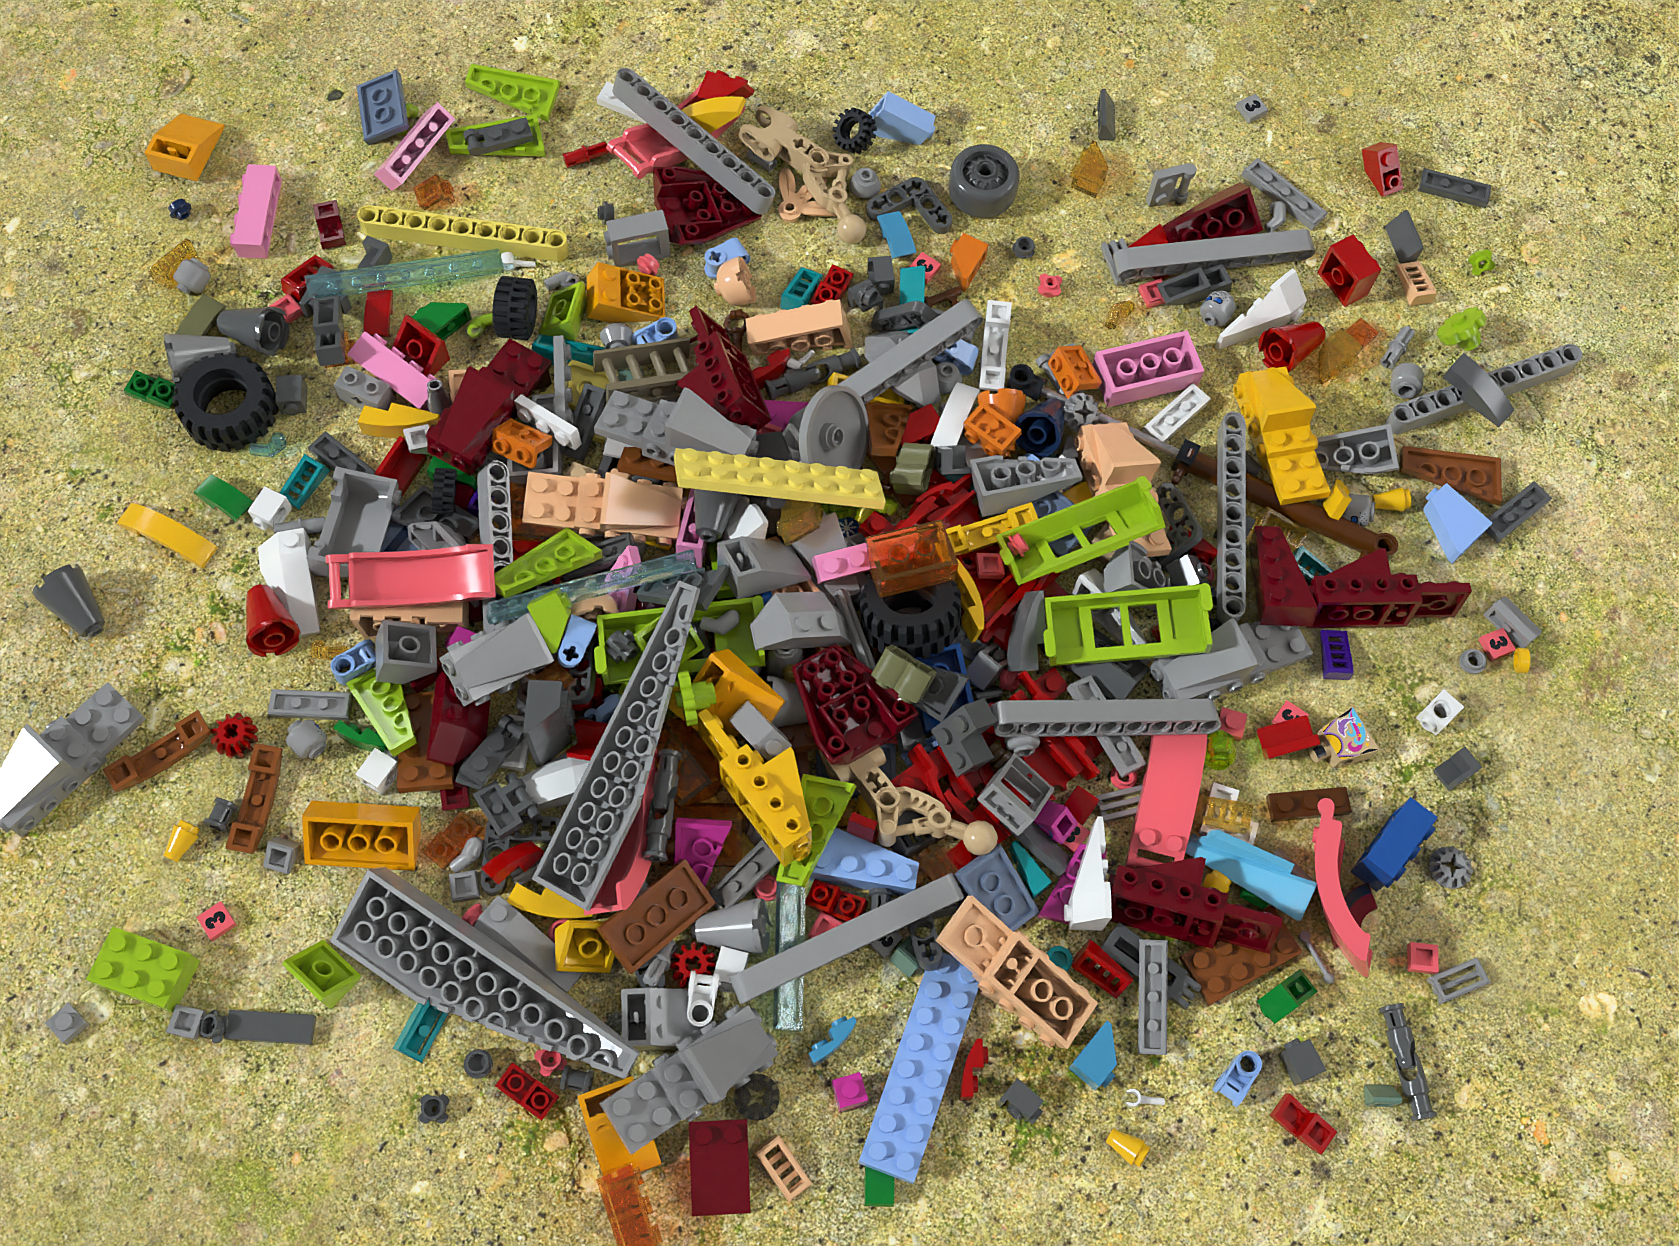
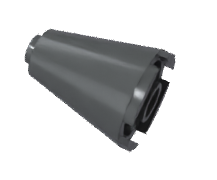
[217,306,290,356]
[694,489,742,542]
[32,564,105,638]

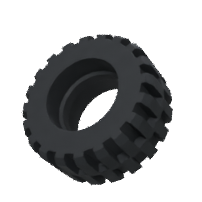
[173,353,278,452]
[860,562,961,659]

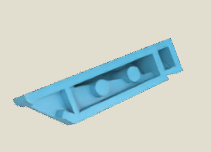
[1185,830,1317,921]

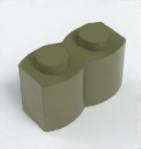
[889,443,935,495]
[871,645,937,704]

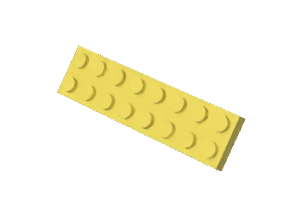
[674,448,886,510]

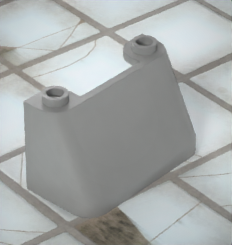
[306,467,402,577]

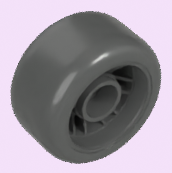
[948,144,1020,218]

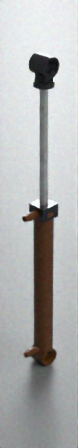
[1007,364,1399,562]

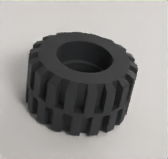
[492,276,537,340]

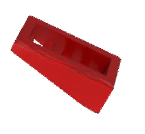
[281,255,333,303]
[1071,939,1133,999]

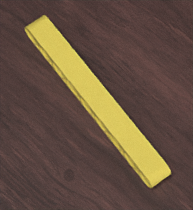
[357,205,569,261]

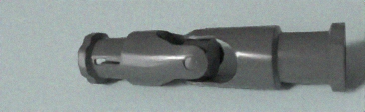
[764,347,862,400]
[642,749,682,863]
[1379,1003,1437,1122]

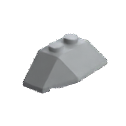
[865,331,941,408]
[408,521,480,608]
[750,591,852,651]

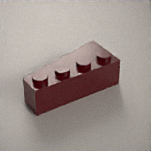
[1249,526,1318,627]

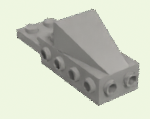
[594,387,759,466]
[775,502,871,610]
[439,595,599,706]
[1149,618,1313,700]
[0,682,146,837]
[599,1004,779,1154]

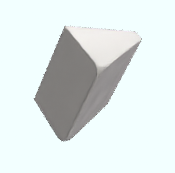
[263,837,301,874]

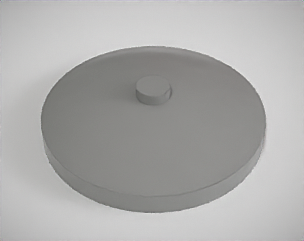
[799,385,869,469]

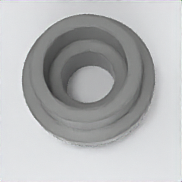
[1459,649,1486,674]

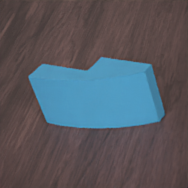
[877,211,917,259]
[808,1016,857,1068]

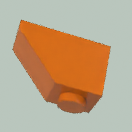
[950,233,989,292]

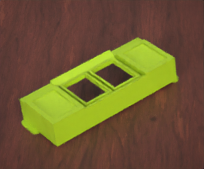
[996,476,1166,585]
[1043,583,1213,666]
[594,596,765,685]

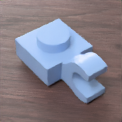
[584,694,622,723]

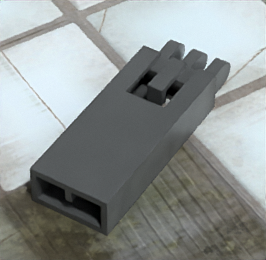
[1101,922,1202,1010]

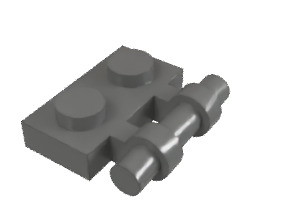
[473,772,541,840]

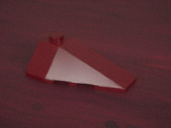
[1163,182,1264,243]

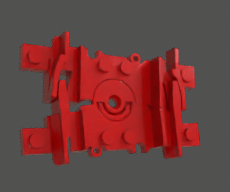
[857,467,1070,652]
[891,667,1104,873]

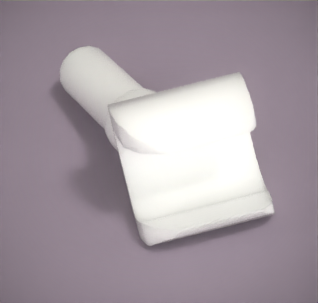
[501,252,535,271]
[786,350,815,372]
[1126,1089,1165,1108]

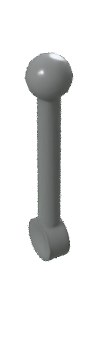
[1298,931,1335,984]

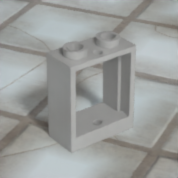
[603,210,671,267]
[977,753,1054,836]

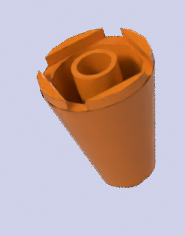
[977,388,1026,459]

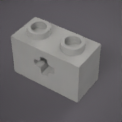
[334,366,396,411]

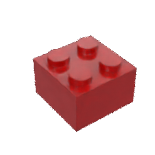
[1317,234,1382,307]

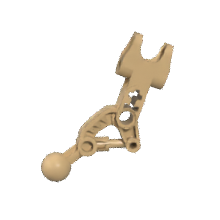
[738,106,866,244]
[817,747,998,856]

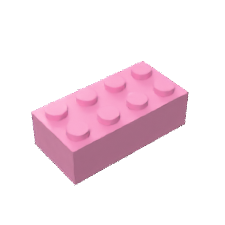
[1092,330,1204,408]

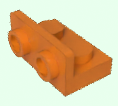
[1048,345,1102,399]
[963,402,1022,459]
[491,419,553,469]

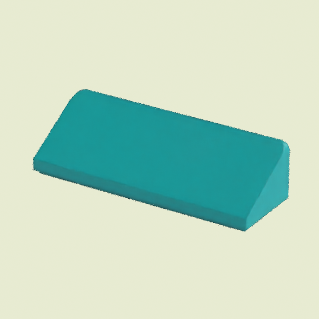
[898,266,925,335]
[532,334,606,366]
[392,989,449,1063]

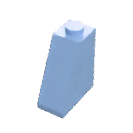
[868,91,935,145]
[1423,483,1492,564]

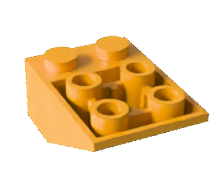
[145,114,225,181]
[587,262,665,323]
[692,649,786,733]
[577,1076,662,1185]

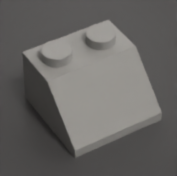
[375,620,437,684]

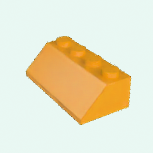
[302,800,421,871]

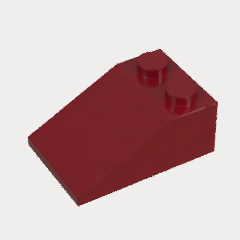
[689,1119,751,1217]

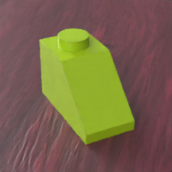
[527,588,572,654]

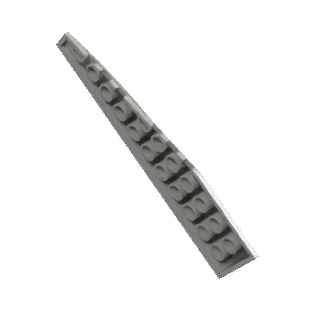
[532,581,701,911]
[330,867,640,1079]

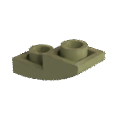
[175,294,226,336]

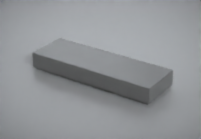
[268,689,353,721]

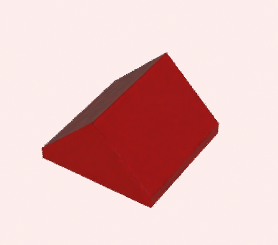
[391,315,450,377]

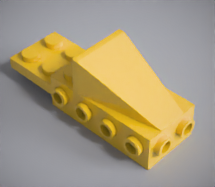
[1233,366,1331,505]
[697,708,812,867]

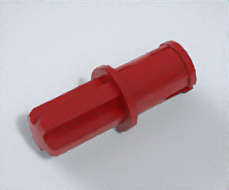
[562,142,609,168]

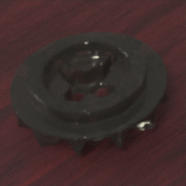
[734,1074,780,1121]

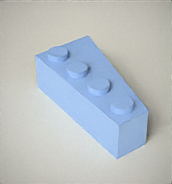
[809,828,919,896]

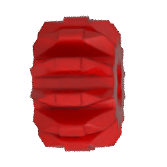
[211,712,258,759]
[670,942,717,988]

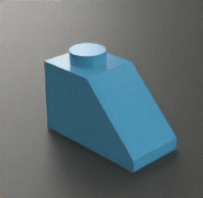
[1069,1021,1117,1090]

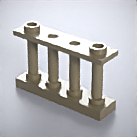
[593,337,691,404]

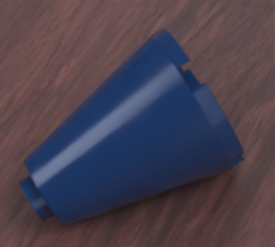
[1015,398,1065,458]

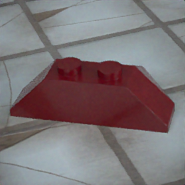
[426,667,490,766]

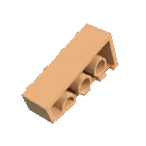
[746,299,853,356]
[350,602,469,639]

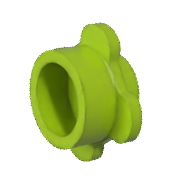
[1468,249,1495,276]

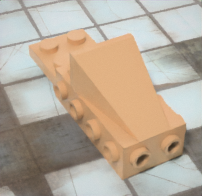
[1074,422,1172,557]
[522,472,687,546]
[935,896,1098,1049]

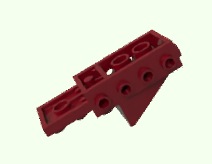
[677,305,772,432]
[426,338,552,476]
[1306,548,1472,628]
[1108,857,1283,954]

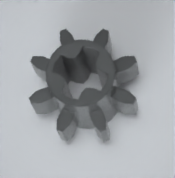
[606,629,640,664]

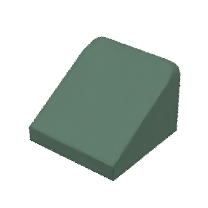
[890,936,931,977]
[1364,1084,1402,1107]

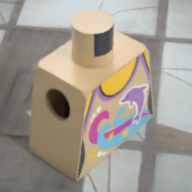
[1309,707,1380,768]

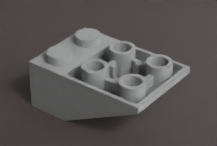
[717,536,811,599]
[621,988,708,1052]

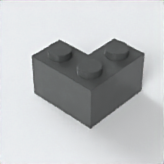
[931,698,998,777]

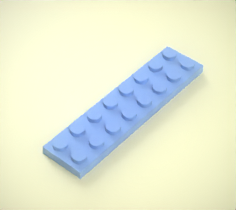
[858,952,979,1184]

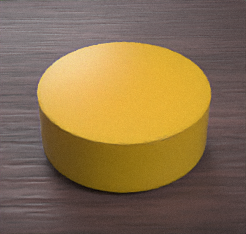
[1513,647,1530,673]

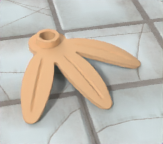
[778,168,836,223]

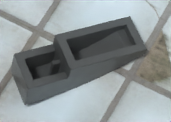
[1157,264,1232,306]
[313,295,345,366]
[1443,353,1514,428]
[1007,590,1046,672]

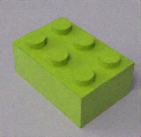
[86,926,200,1013]

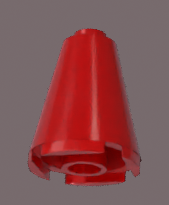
[1258,321,1326,373]
[246,584,301,657]

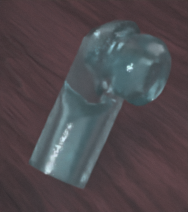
[249,432,287,457]

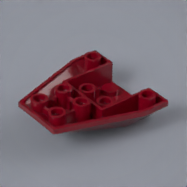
[653,166,762,245]
[791,644,919,765]

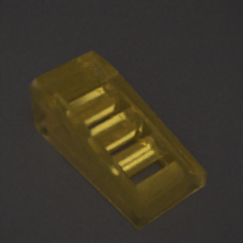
[148,238,198,290]
[1251,506,1309,551]
[1193,795,1254,835]

